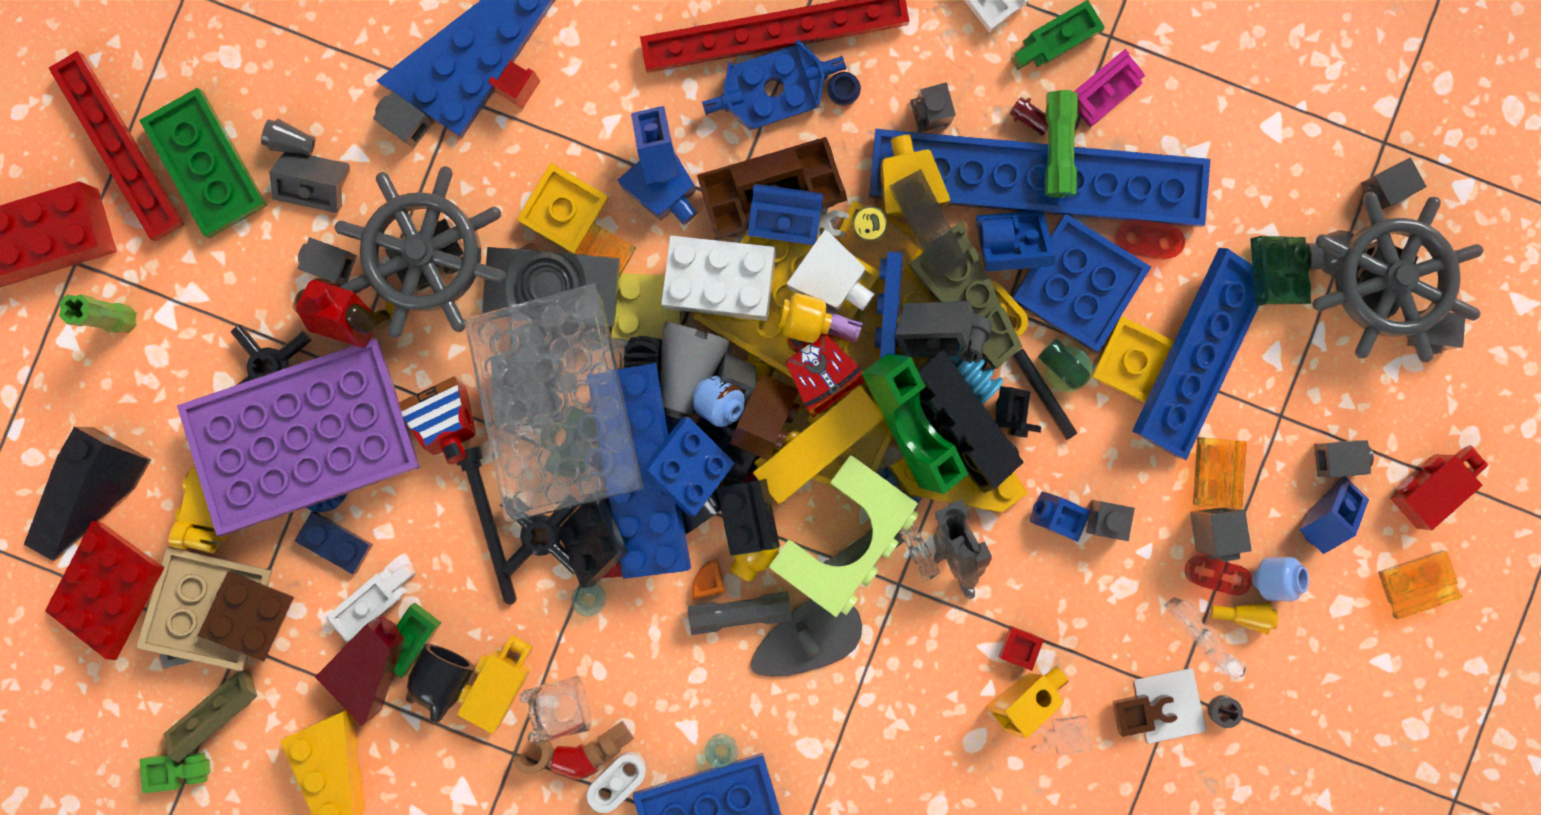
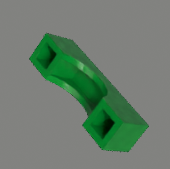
[861,354,969,494]

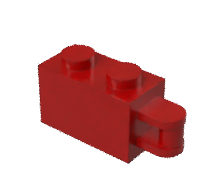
[1390,445,1488,531]

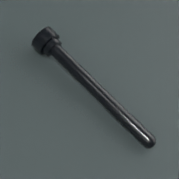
[456,446,517,605]

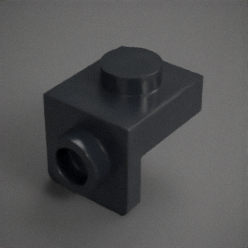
[995,386,1042,438]

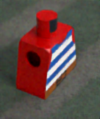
[399,376,476,464]

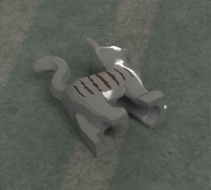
[933,499,992,599]

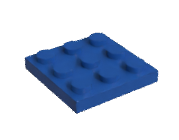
[1012,213,1151,353]

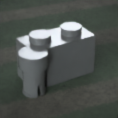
[895,301,992,363]

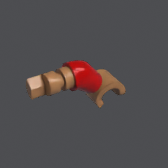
[513,721,634,780]

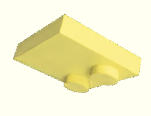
[612,273,681,341]

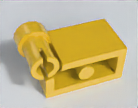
[169,467,230,554]

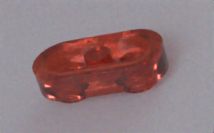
[1115,219,1185,260]

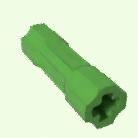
[1045,90,1078,198]
[59,294,137,333]

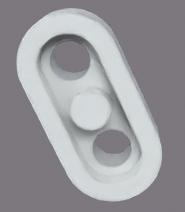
[587,752,647,813]

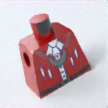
[786,334,866,418]

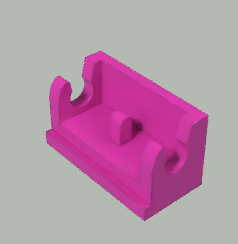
[1074,49,1145,127]

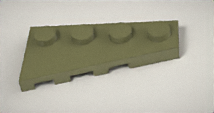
[908,220,1023,369]

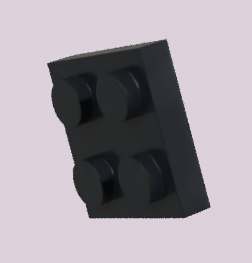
[560,493,628,588]

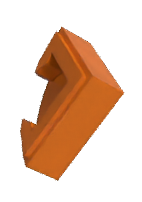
[692,558,726,600]

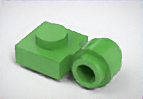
[139,753,211,794]

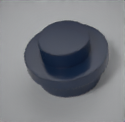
[827,72,861,106]

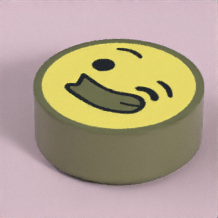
[853,206,887,241]

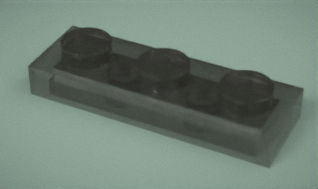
[889,169,968,278]

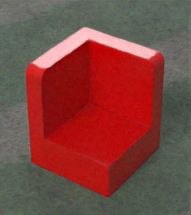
[488,60,540,109]

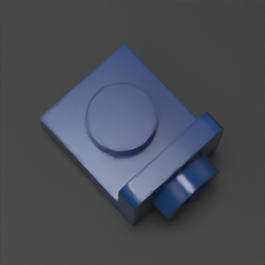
[1030,491,1091,542]

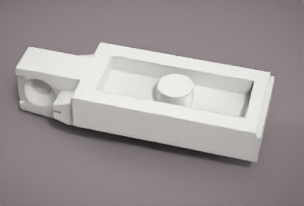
[325,563,417,643]

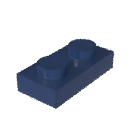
[295,512,373,575]

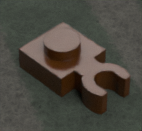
[1112,694,1178,737]

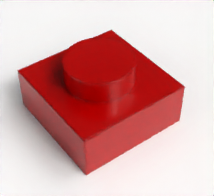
[998,625,1044,671]

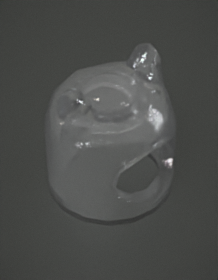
[518,676,591,743]

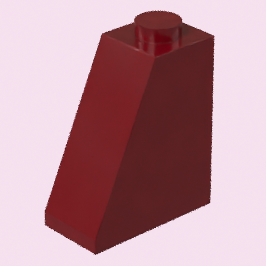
[315,614,405,727]

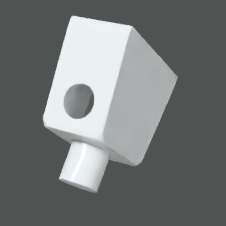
[787,230,874,312]

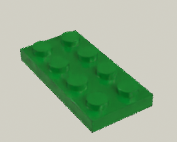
[139,87,268,239]

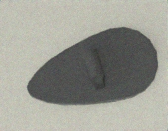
[751,599,862,677]

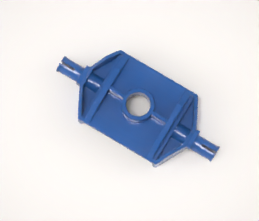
[702,40,846,130]

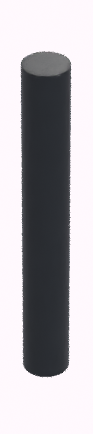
[1013,348,1078,440]

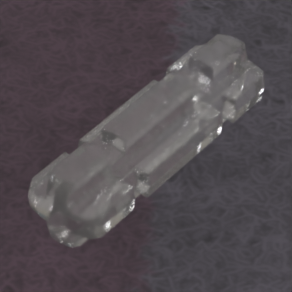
[899,522,940,580]

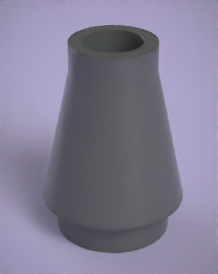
[261,118,316,156]

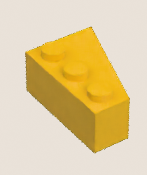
[279,709,365,815]

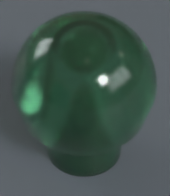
[1038,338,1093,393]

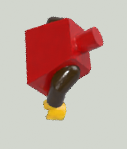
[293,278,396,349]

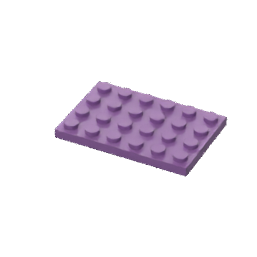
[177,338,421,537]

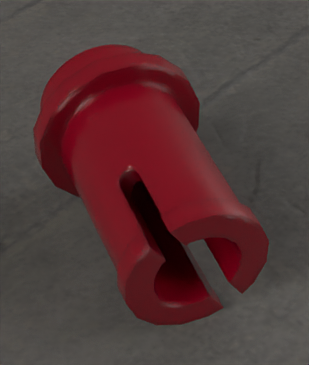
[1009,97,1048,136]

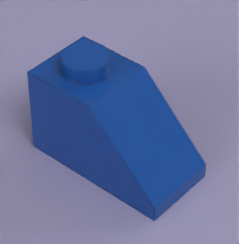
[631,106,680,184]
[1300,476,1369,554]

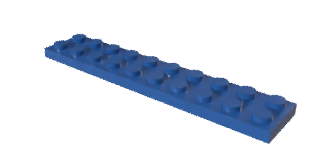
[869,129,1211,228]

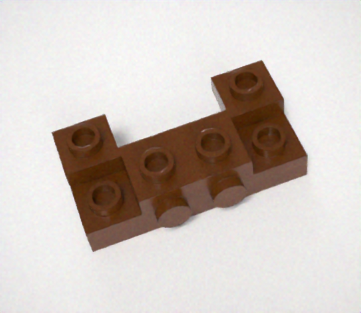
[697,137,848,240]

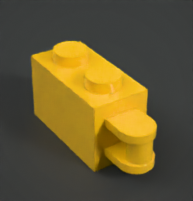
[457,634,533,734]

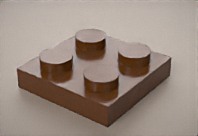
[197,571,295,662]

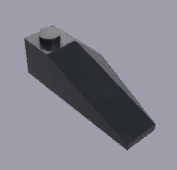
[23,426,152,561]

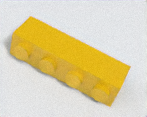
[753,385,884,505]

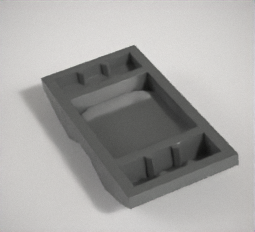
[482,247,620,327]

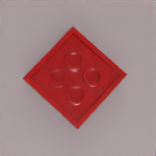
[45,521,165,660]

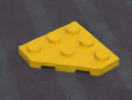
[888,456,1029,513]

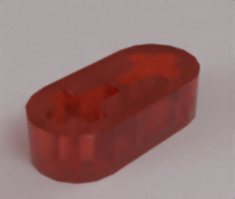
[1185,555,1252,596]

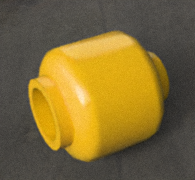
[778,294,832,343]

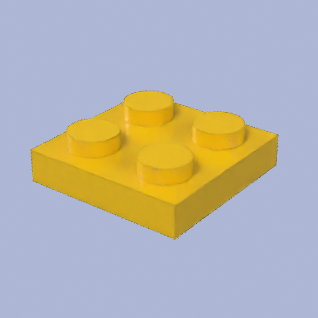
[516,162,610,254]
[1090,316,1174,403]

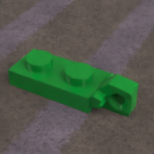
[1011,0,1105,71]

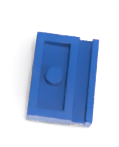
[747,184,823,245]

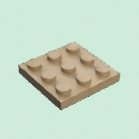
[136,547,273,671]

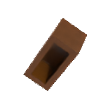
[730,373,800,460]

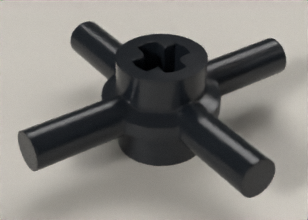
[230,325,312,385]
[499,494,581,577]

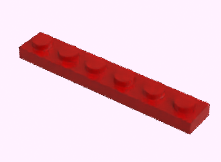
[48,51,184,241]

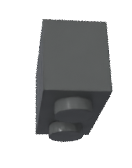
[1190,507,1252,561]

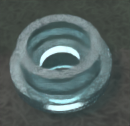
[571,584,606,617]
[705,734,739,768]

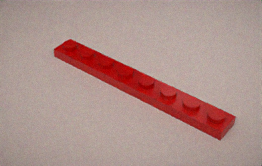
[640,0,910,73]

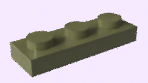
[163,670,258,763]

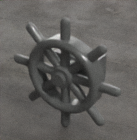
[334,166,507,338]
[1312,192,1484,363]

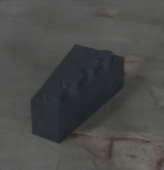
[918,350,1024,493]

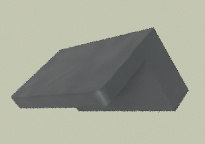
[269,152,350,213]

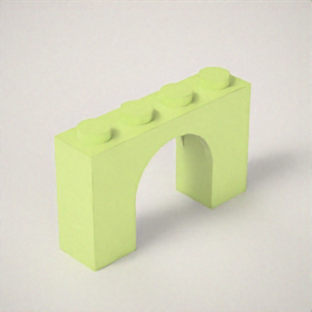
[769,455,919,617]

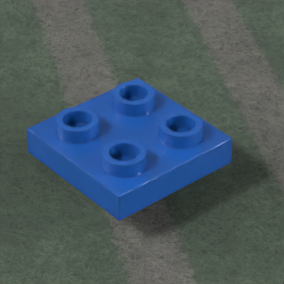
[976,211,1055,272]
[641,417,735,516]

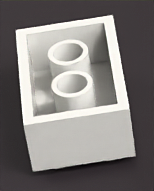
[661,235,776,321]

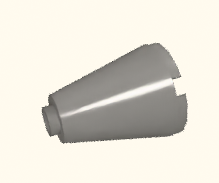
[660,322,730,419]

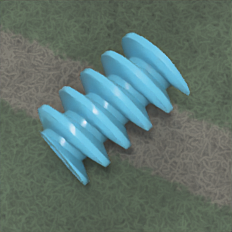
[929,347,1003,404]

